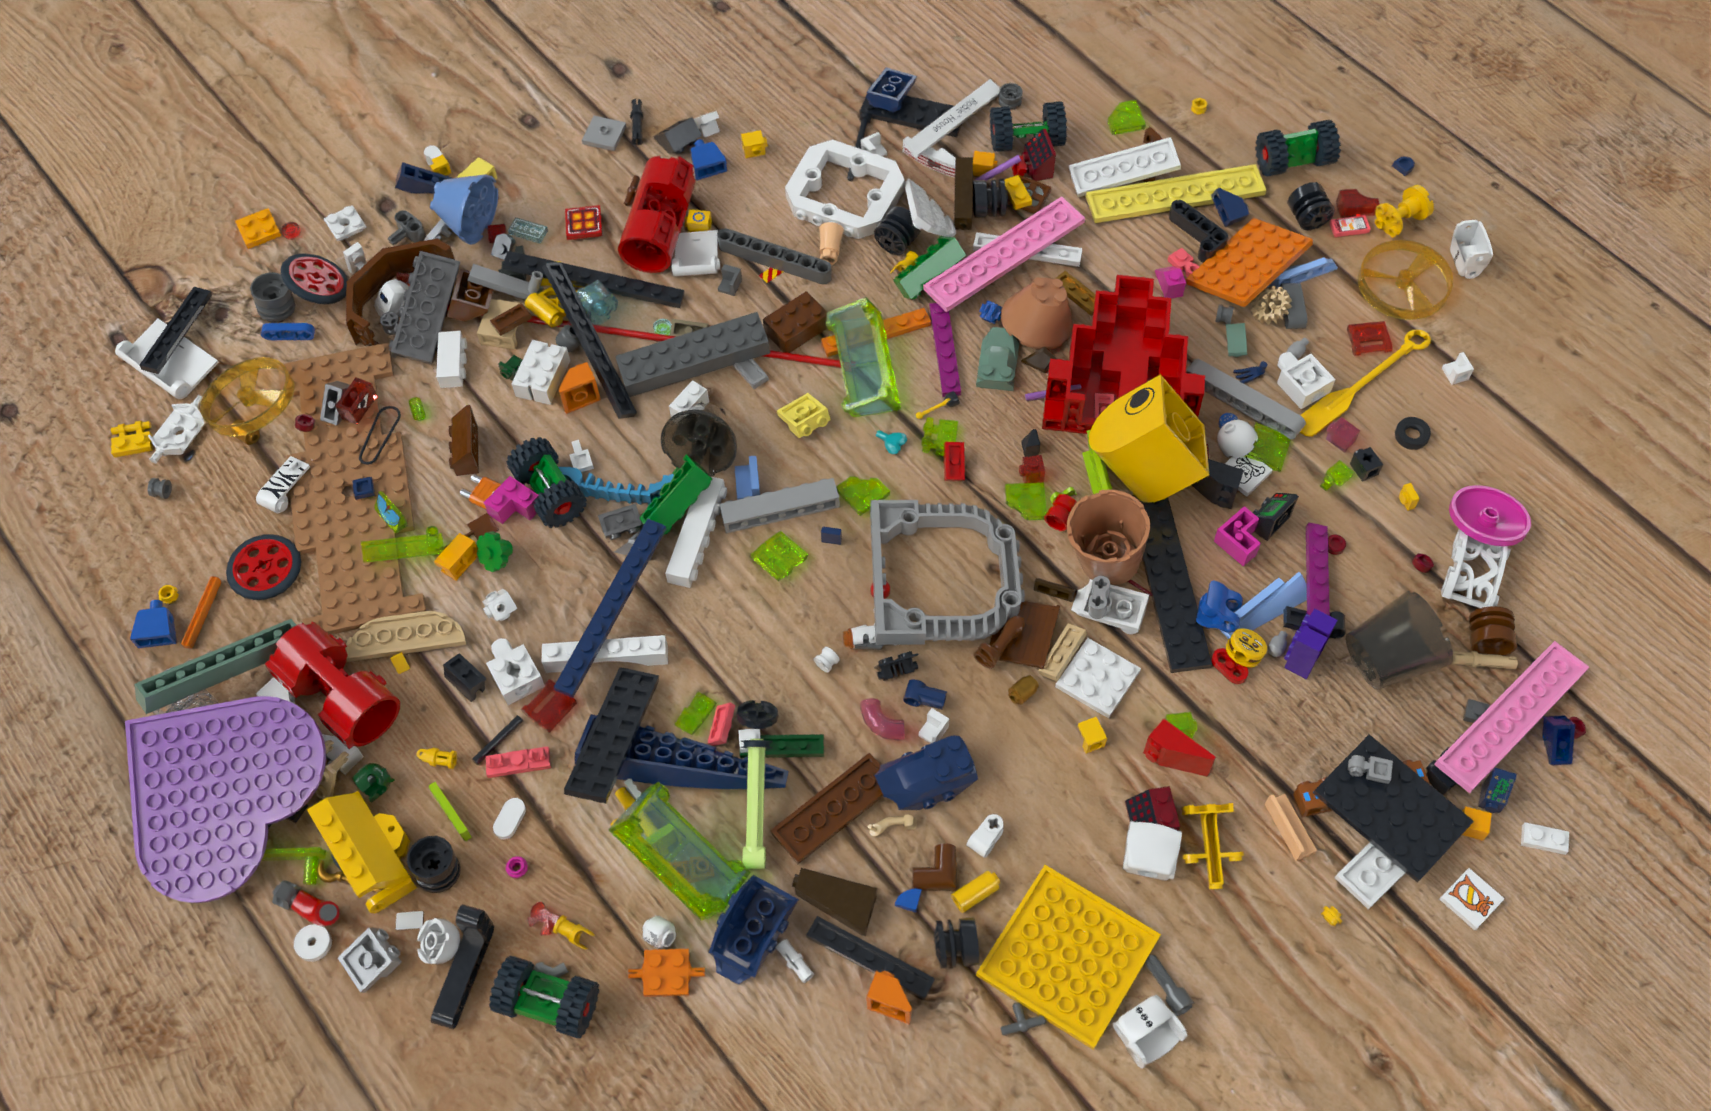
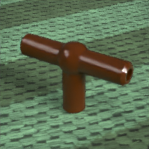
[624,175,640,206]

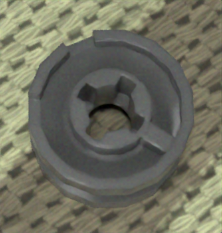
[998,83,1023,110]

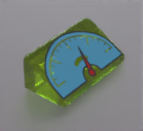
[374,491,408,533]

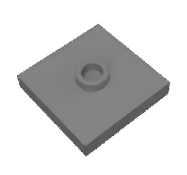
[582,116,626,151]

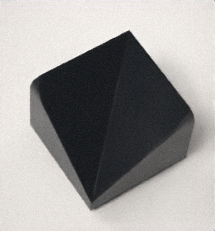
[1021,429,1040,457]

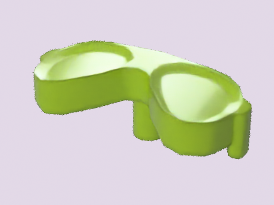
[1050,487,1077,503]

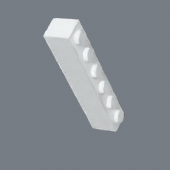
[665,477,727,588]

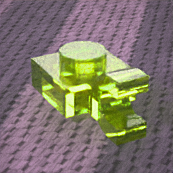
[1320,460,1354,491]

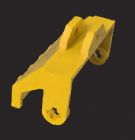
[307,791,417,914]

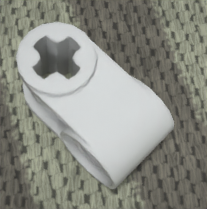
[966,814,1003,858]

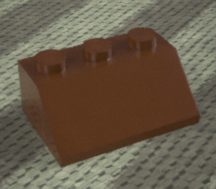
[447,269,493,322]
[449,405,479,476]

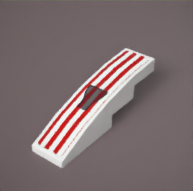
[903,137,955,177]

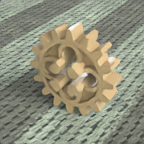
[1251,286,1292,325]

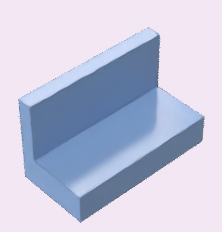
[735,456,760,500]

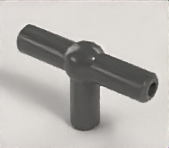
[1000,1003,1046,1036]

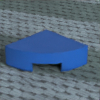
[895,889,922,912]

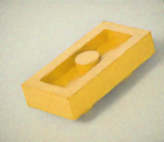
[1004,175,1032,210]

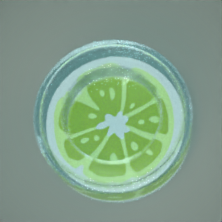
[653,319,671,335]

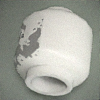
[643,916,676,949]

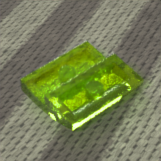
[1244,423,1291,472]
[751,531,808,581]

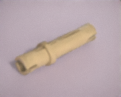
[1451,651,1518,670]

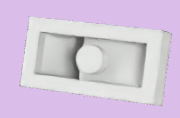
[694,111,720,137]

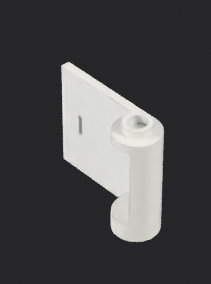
[672,230,721,277]

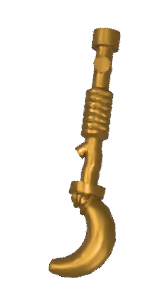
[317,860,385,892]

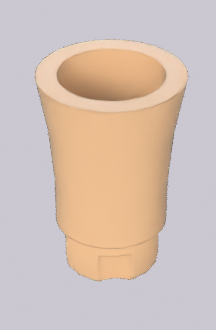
[819,222,844,265]

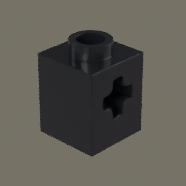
[1350,447,1383,482]

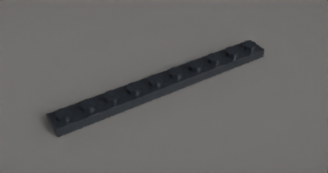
[503,251,685,308]
[543,262,637,419]

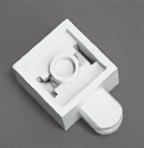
[1277,352,1336,409]
[486,638,545,705]

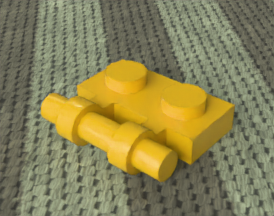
[111,420,153,458]

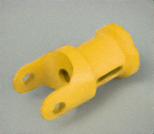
[890,251,918,274]
[416,748,457,769]
[553,915,595,950]

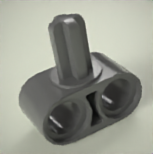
[388,210,426,245]

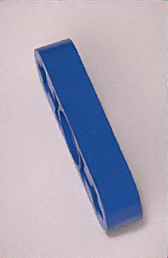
[261,323,315,340]

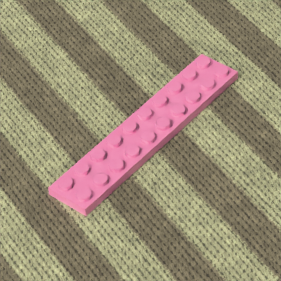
[923,197,1085,312]
[1434,641,1589,793]

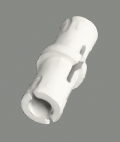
[776,939,814,983]

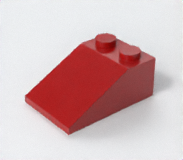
[1143,719,1216,777]

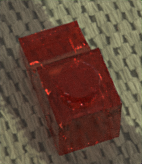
[1336,189,1380,218]

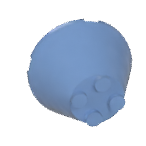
[430,174,498,245]

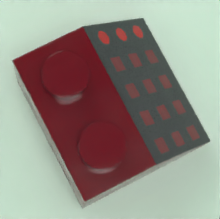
[1022,129,1056,181]
[1125,786,1180,831]

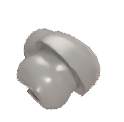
[534,962,568,978]

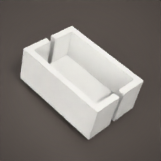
[512,340,570,405]

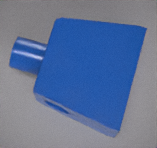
[690,139,727,181]
[130,600,177,648]

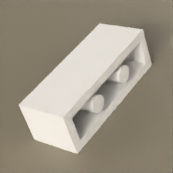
[436,331,467,388]

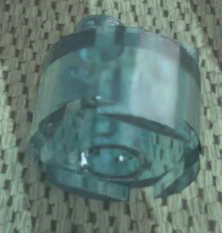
[577,281,618,325]

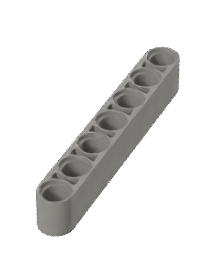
[1186,359,1306,439]

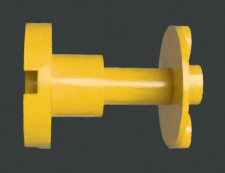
[1375,185,1434,238]

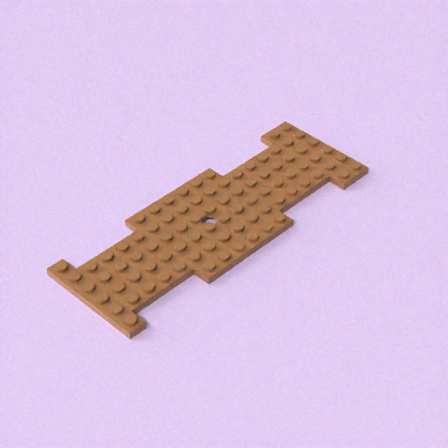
[278,343,426,635]

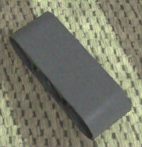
[1280,283,1307,329]

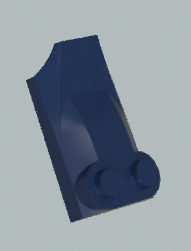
[866,68,917,112]

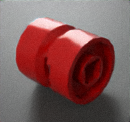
[1044,494,1077,531]

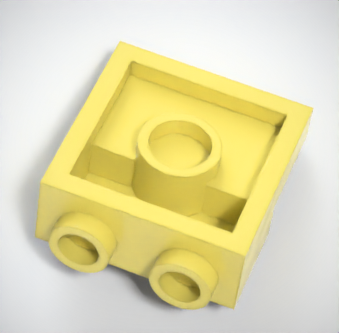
[777,393,831,438]

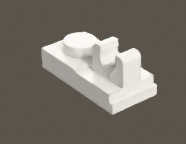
[424,219,451,241]
[343,242,366,274]

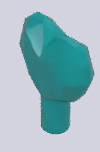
[876,430,907,455]

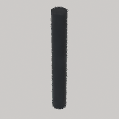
[472,715,523,765]

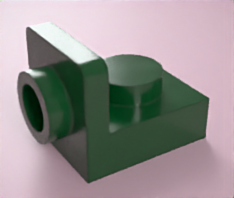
[498,355,523,380]

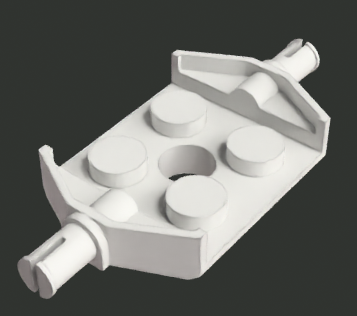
[148,395,206,464]

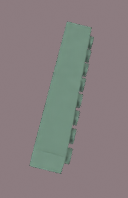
[135,619,296,714]

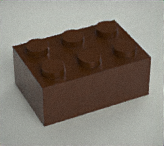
[763,291,830,353]

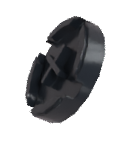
[736,700,778,729]

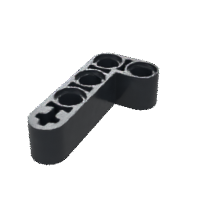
[1169,200,1228,263]

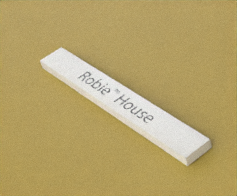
[904,79,1000,158]

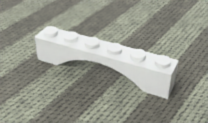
[542,635,668,673]
[256,677,364,775]

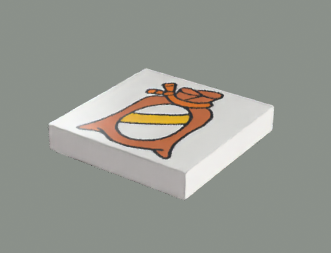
[1440,868,1504,930]

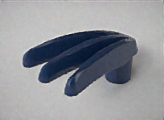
[1233,361,1268,384]

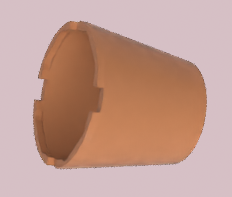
[1067,490,1150,586]

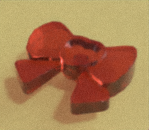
[528,902,561,936]

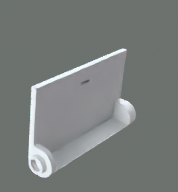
[115,319,219,400]

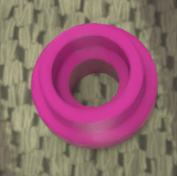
[506,856,528,878]

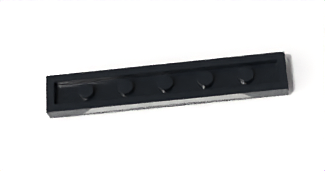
[139,287,212,374]
[806,916,935,1001]

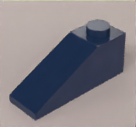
[395,162,452,193]

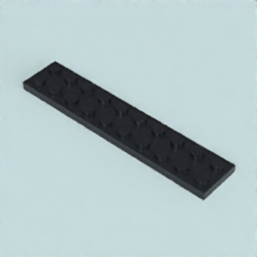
[1132,495,1212,673]

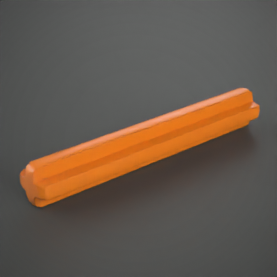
[181,576,222,649]

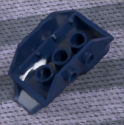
[874,735,978,810]
[708,875,799,985]

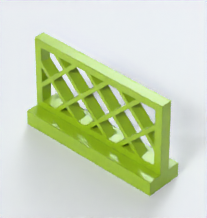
[1082,430,1112,494]

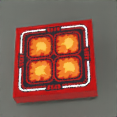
[565,205,603,240]

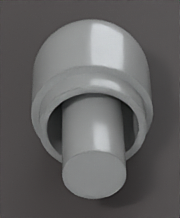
[1287,338,1309,359]
[1268,631,1288,657]

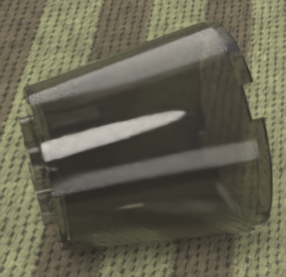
[1345,591,1453,690]

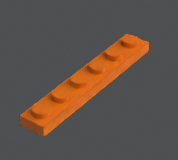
[821,308,931,357]

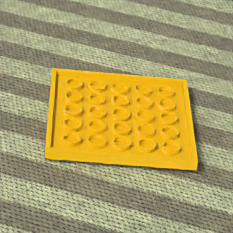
[976,865,1161,1050]

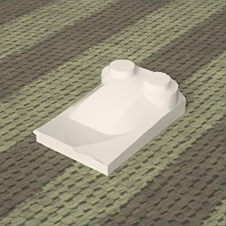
[1071,579,1149,634]

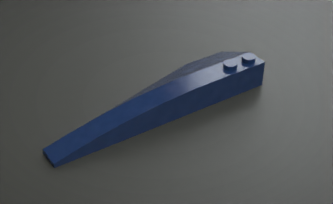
[575,714,789,789]

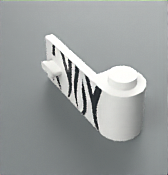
[256,456,310,513]

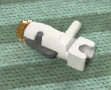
[843,623,884,650]

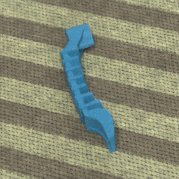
[558,467,674,505]

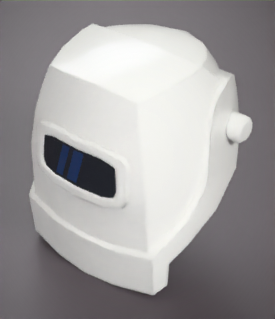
[374,279,409,317]

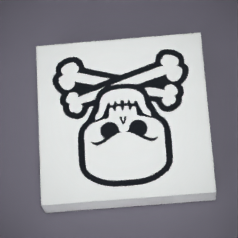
[1225,452,1272,497]

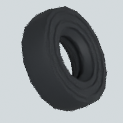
[1395,417,1431,450]

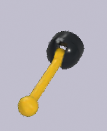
[916,391,960,419]

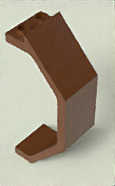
[346,238,455,346]

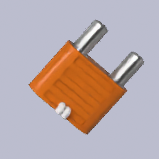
[460,474,501,509]

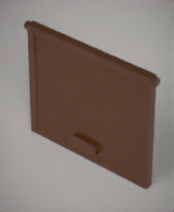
[990,601,1060,669]

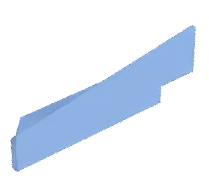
[1267,257,1338,289]
[1220,572,1307,639]

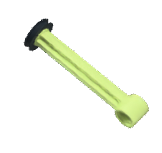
[741,739,773,869]

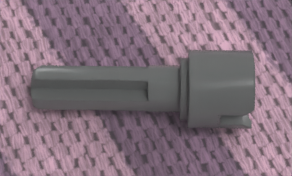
[1145,955,1194,1016]

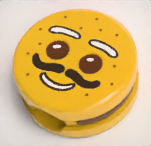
[1226,628,1267,667]

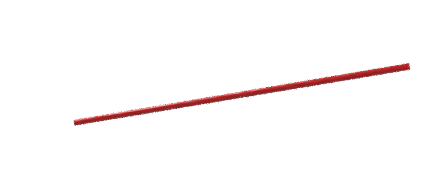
[447,304,856,370]

